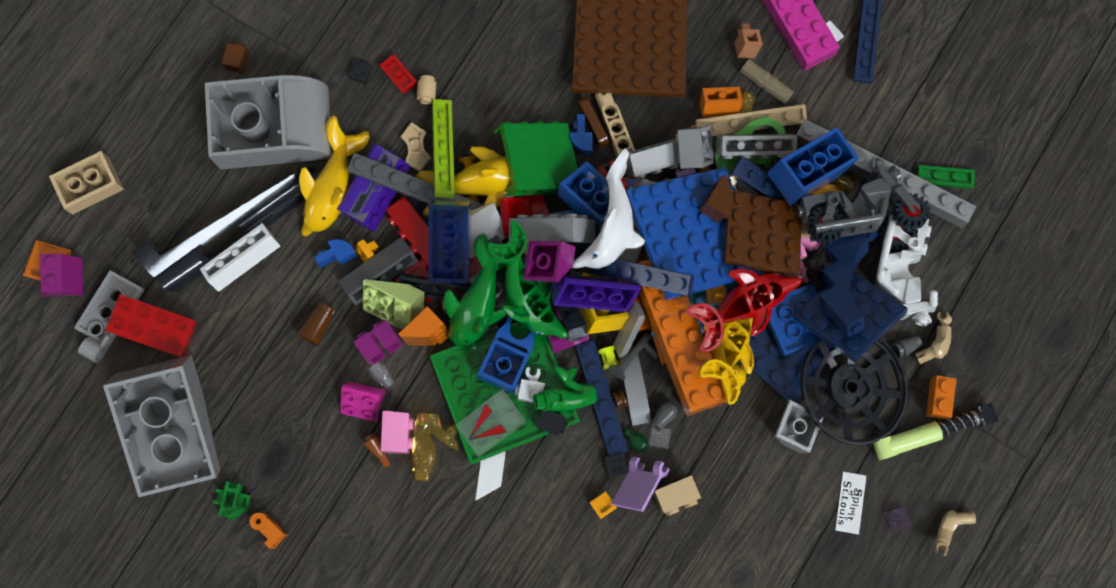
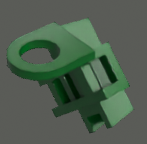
[213,481,251,521]

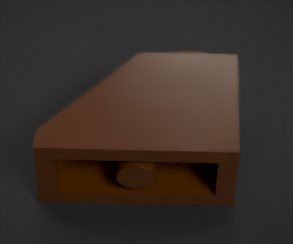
[699,174,734,223]

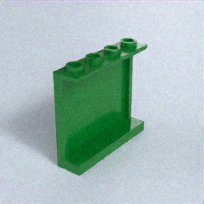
[494,121,578,196]

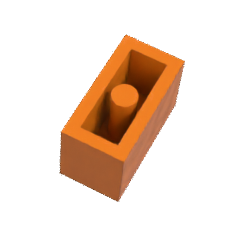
[699,87,743,117]
[926,376,957,419]

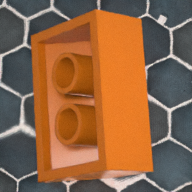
[398,307,448,346]

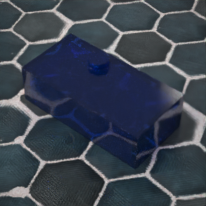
[429,200,471,283]

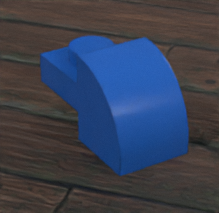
[570,114,592,156]
[314,239,358,267]

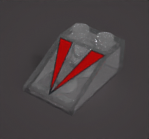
[456,389,526,457]

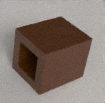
[221,42,250,74]

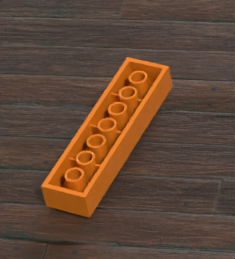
[638,259,725,416]

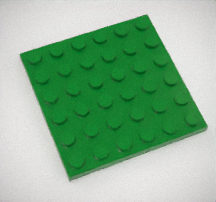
[430,322,580,465]

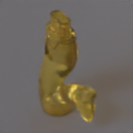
[412,413,459,481]

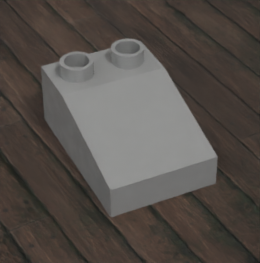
[103,355,220,497]

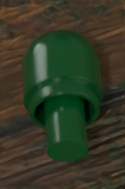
[624,428,649,452]

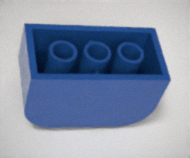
[767,127,860,206]

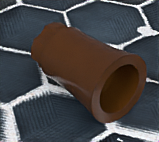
[296,302,335,347]

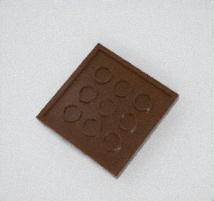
[723,190,802,277]

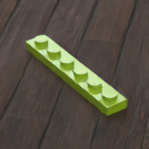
[432,99,455,198]

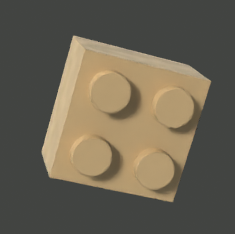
[653,476,701,516]

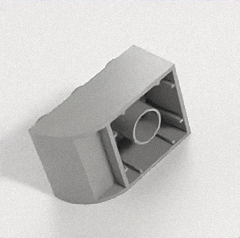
[205,75,333,170]

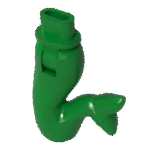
[532,366,597,411]

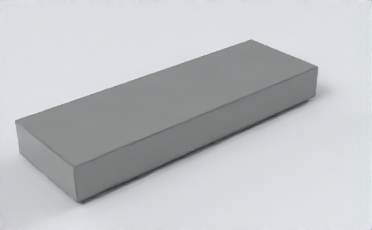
[613,302,646,359]

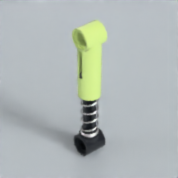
[873,402,999,461]

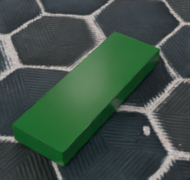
[916,165,975,189]

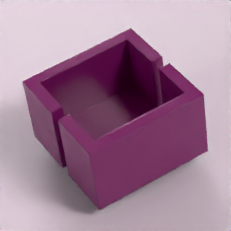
[354,320,404,366]

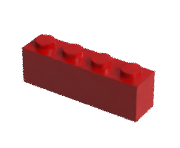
[386,197,451,272]

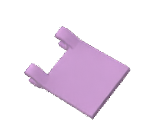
[611,457,669,512]

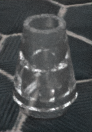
[368,360,395,389]

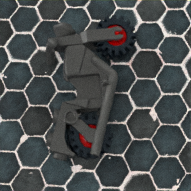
[797,158,931,244]

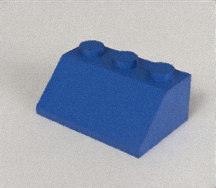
[558,162,610,233]

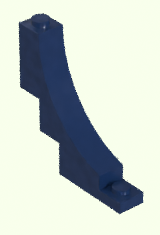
[819,229,879,337]

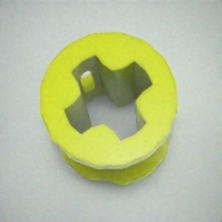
[598,346,619,370]

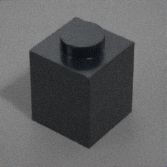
[536,411,568,437]

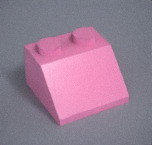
[381,411,414,454]

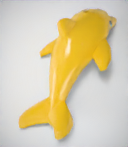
[299,116,370,236]
[416,147,512,217]
[698,318,754,405]

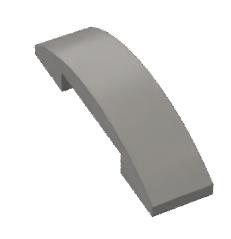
[618,347,651,426]

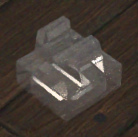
[649,427,671,449]

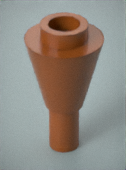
[363,432,390,468]

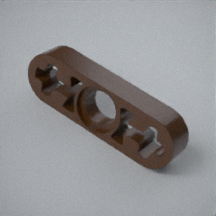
[577,96,609,148]

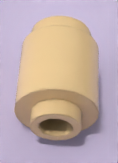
[417,75,436,105]

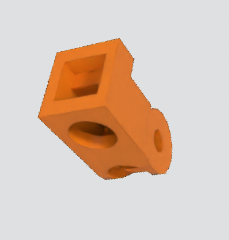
[250,513,288,549]

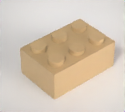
[49,151,124,215]

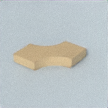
[401,122,431,172]

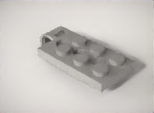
[74,271,145,363]

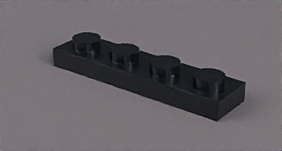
[399,273,472,301]

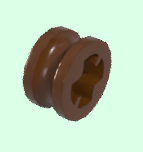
[613,390,628,410]

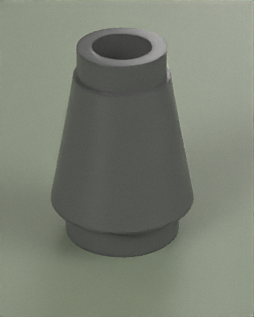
[891,335,922,358]
[651,402,678,431]

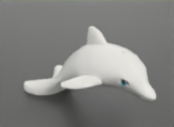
[572,148,645,269]

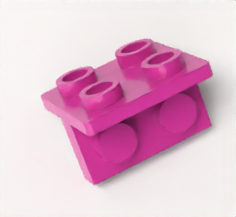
[341,381,386,422]

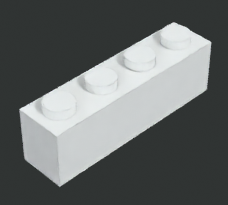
[200,223,280,292]

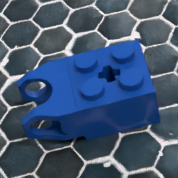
[477,317,535,394]

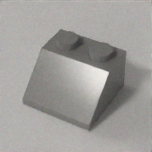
[676,125,714,169]
[774,400,823,453]

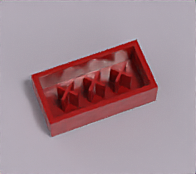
[105,294,198,357]

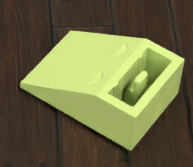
[363,279,424,330]

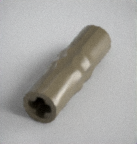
[740,59,794,104]

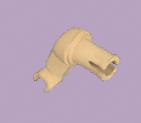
[915,312,952,364]
[935,510,976,556]

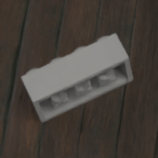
[509,214,596,243]

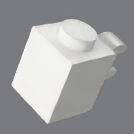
[515,367,545,403]

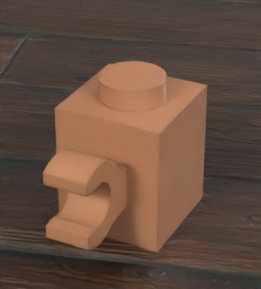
[734,23,763,58]

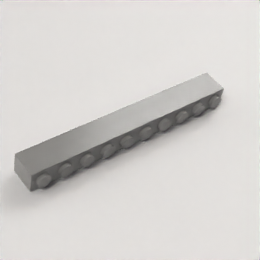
[796,119,976,228]

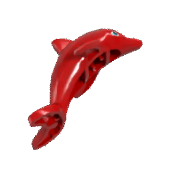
[686,268,802,353]

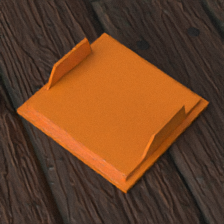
[23,240,72,281]

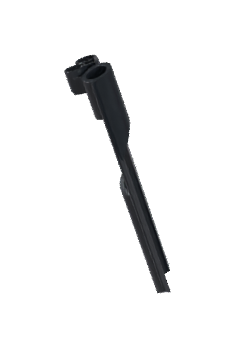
[132,167,320,292]

